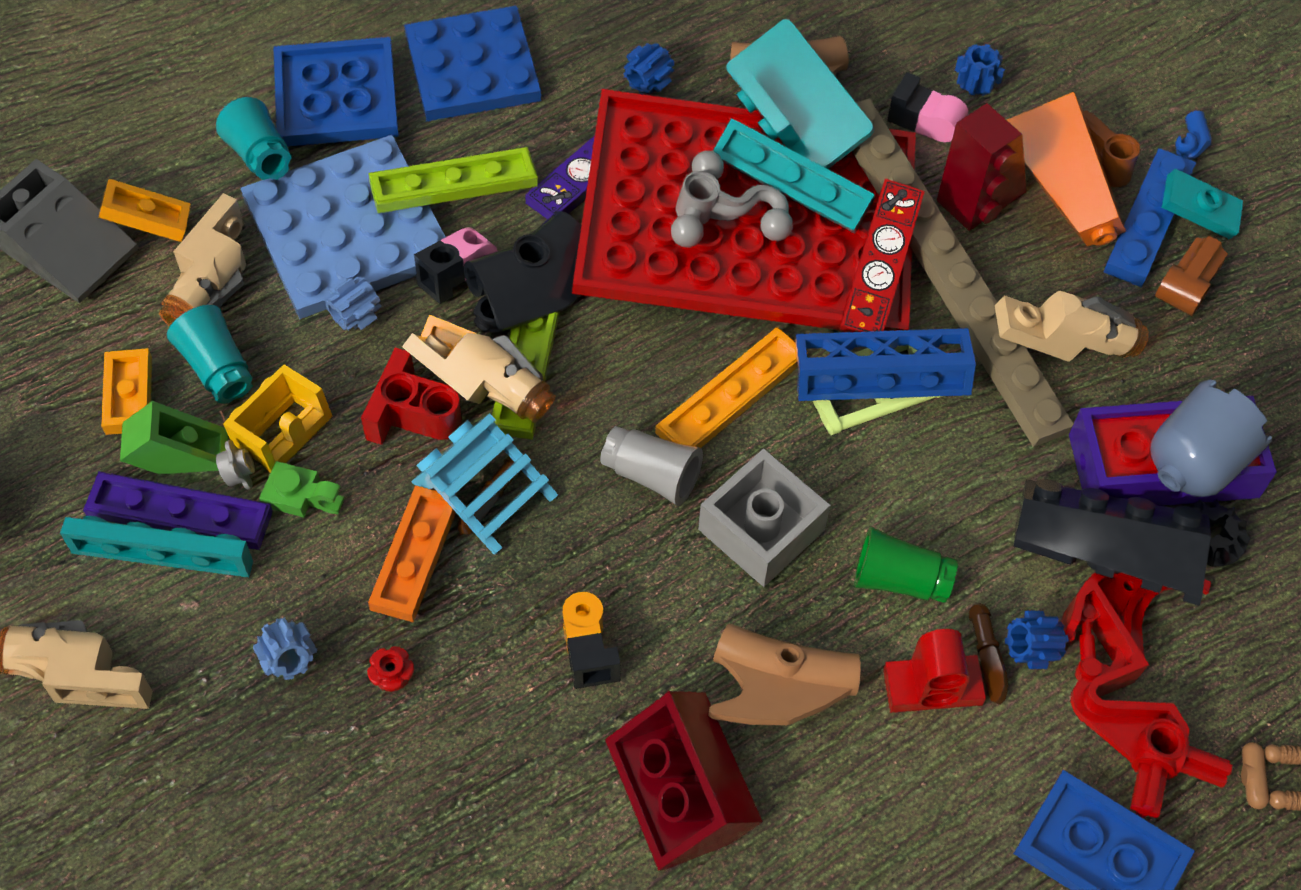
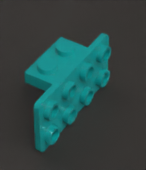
[727,19,875,169]

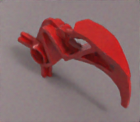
[1061,572,1232,819]

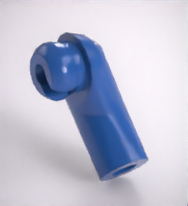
[1175,111,1212,160]

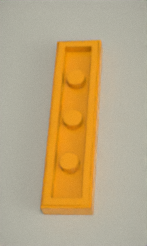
[655,327,808,448]

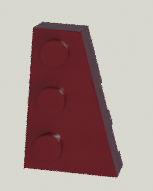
[936,103,1027,231]

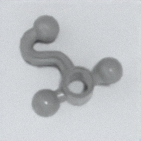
[671,150,793,248]

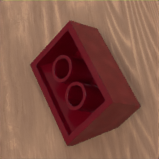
[605,691,763,871]

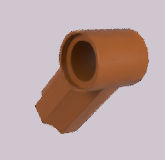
[1083,110,1140,187]
[1155,236,1228,316]

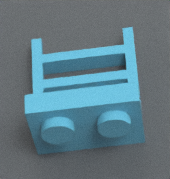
[411,413,558,554]

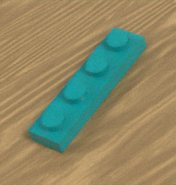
[713,118,876,233]
[60,516,254,578]

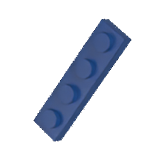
[1103,148,1196,287]

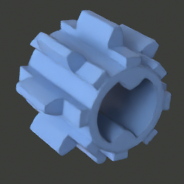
[324,276,382,331]
[253,618,317,680]

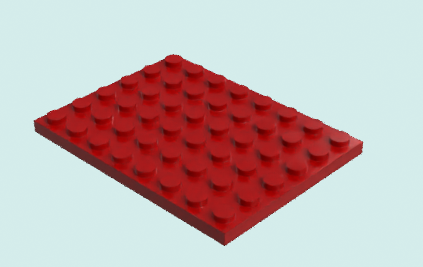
[572,89,916,331]

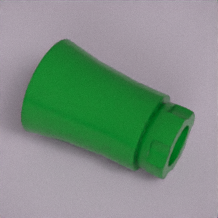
[854,526,958,603]

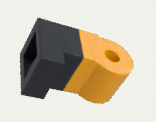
[563,592,621,689]

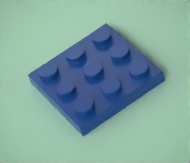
[404,6,541,121]
[274,37,399,147]

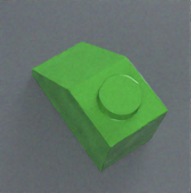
[120,401,228,474]

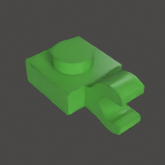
[259,461,345,518]

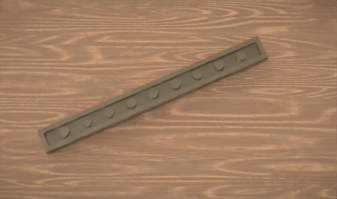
[852,99,1073,447]

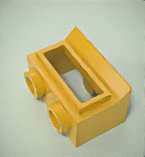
[223,364,333,473]

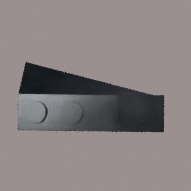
[1013,479,1211,606]

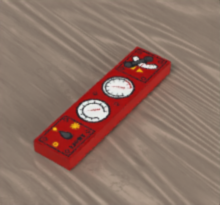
[838,179,925,332]

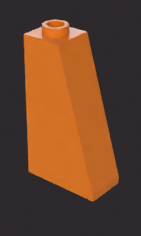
[1007,92,1126,247]

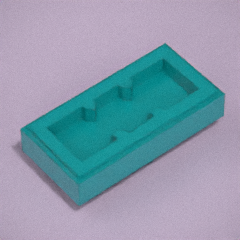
[1162,168,1243,239]

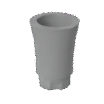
[600,426,703,506]

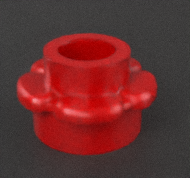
[367,646,414,692]

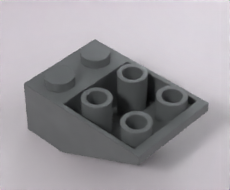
[0,159,139,303]

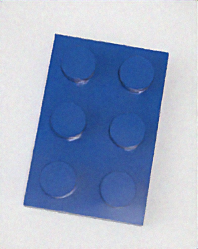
[1013,770,1195,890]

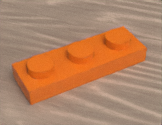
[368,485,458,623]

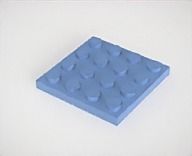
[241,135,446,319]

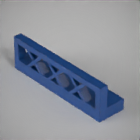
[795,328,976,401]

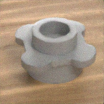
[216,440,255,490]

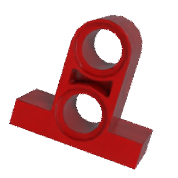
[361,347,462,445]
[883,629,986,713]

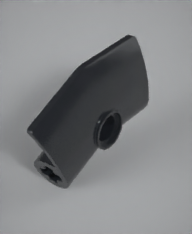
[464,211,582,332]

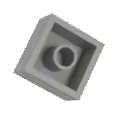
[698,448,830,587]

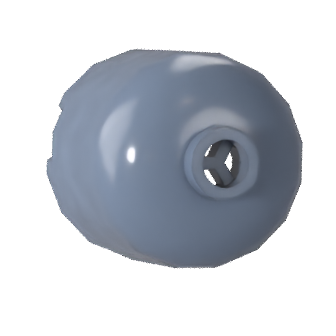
[1150,380,1272,497]

